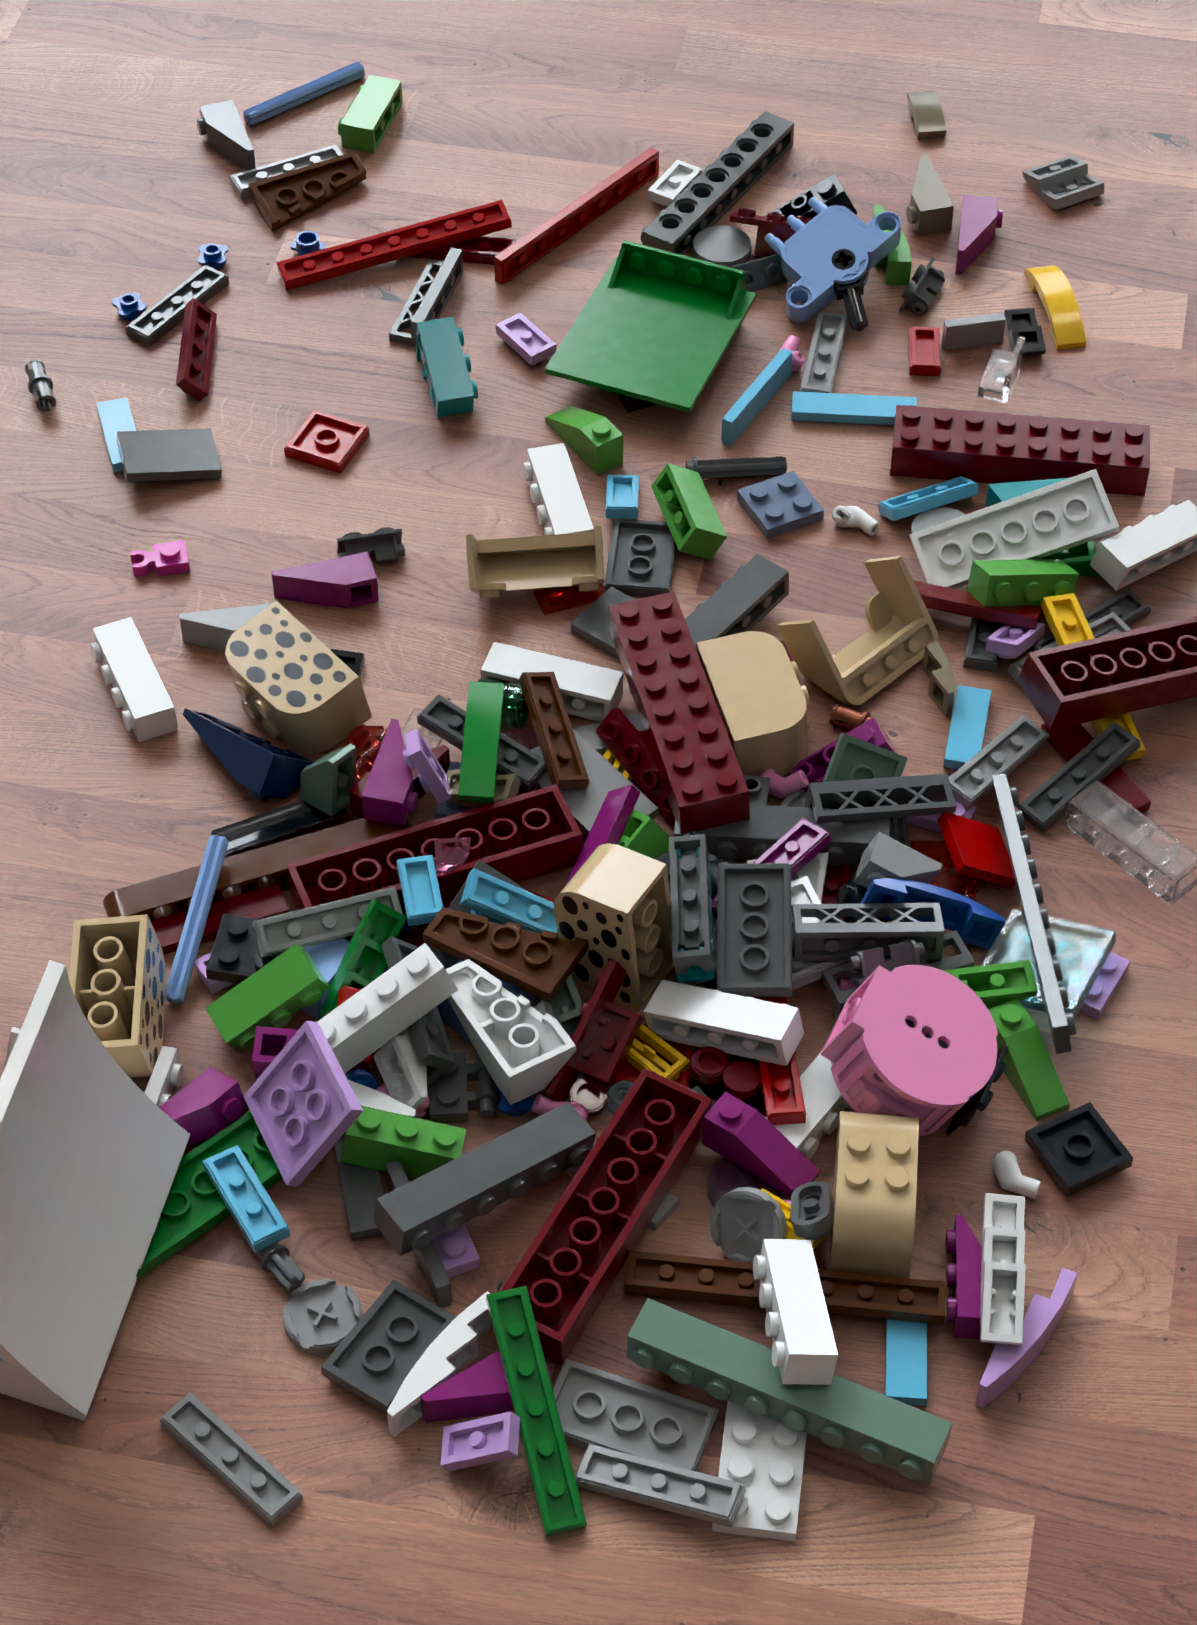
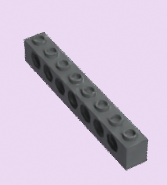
[640,111,794,255]

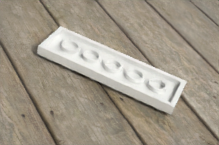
[909,469,1119,589]

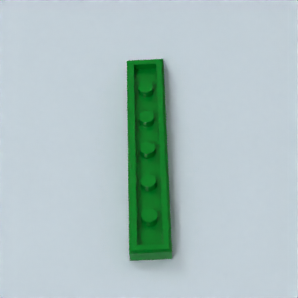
[486,1286,587,1538]

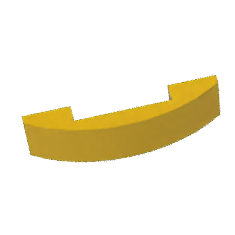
[1024,265,1086,350]

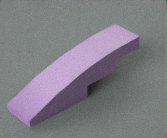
[976,1267,1078,1408]

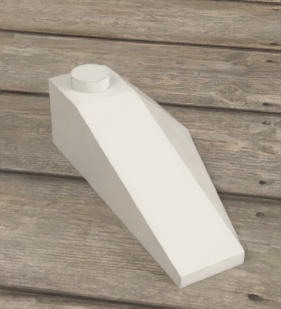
[446,959,576,1105]

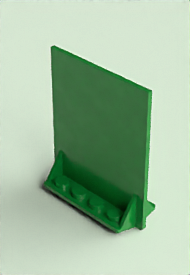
[545,240,756,413]

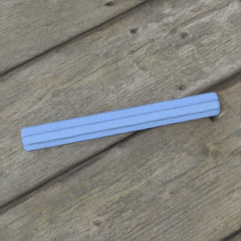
[243,62,365,126]
[166,835,228,1004]

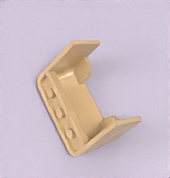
[466,525,605,599]
[777,556,938,706]

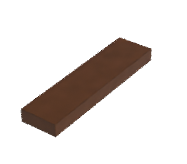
[519,672,590,790]

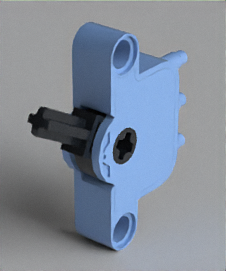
[765,197,901,331]

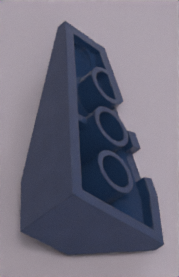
[183,708,314,801]

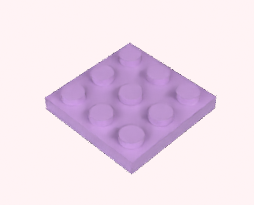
[243,1021,363,1187]

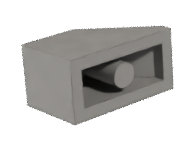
[854,832,943,889]

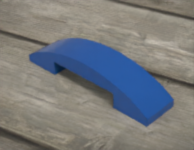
[860,878,1006,950]

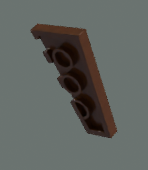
[248,151,367,232]
[422,907,589,1002]

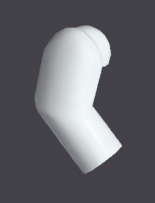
[832,506,881,536]
[993,1150,1041,1199]

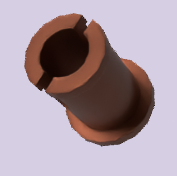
[829,704,873,731]

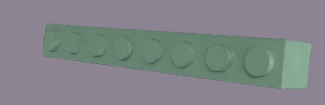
[626,1298,952,1484]

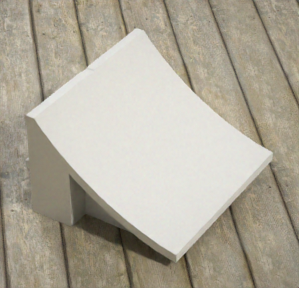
[0,960,190,1421]

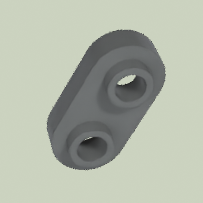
[790,1181,834,1240]

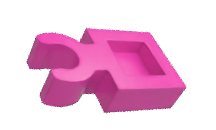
[130,540,190,577]

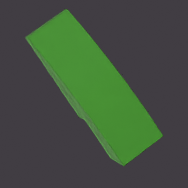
[873,205,912,285]

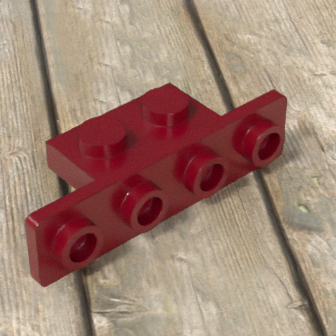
[730,208,812,257]
[596,708,675,827]
[546,959,644,1102]

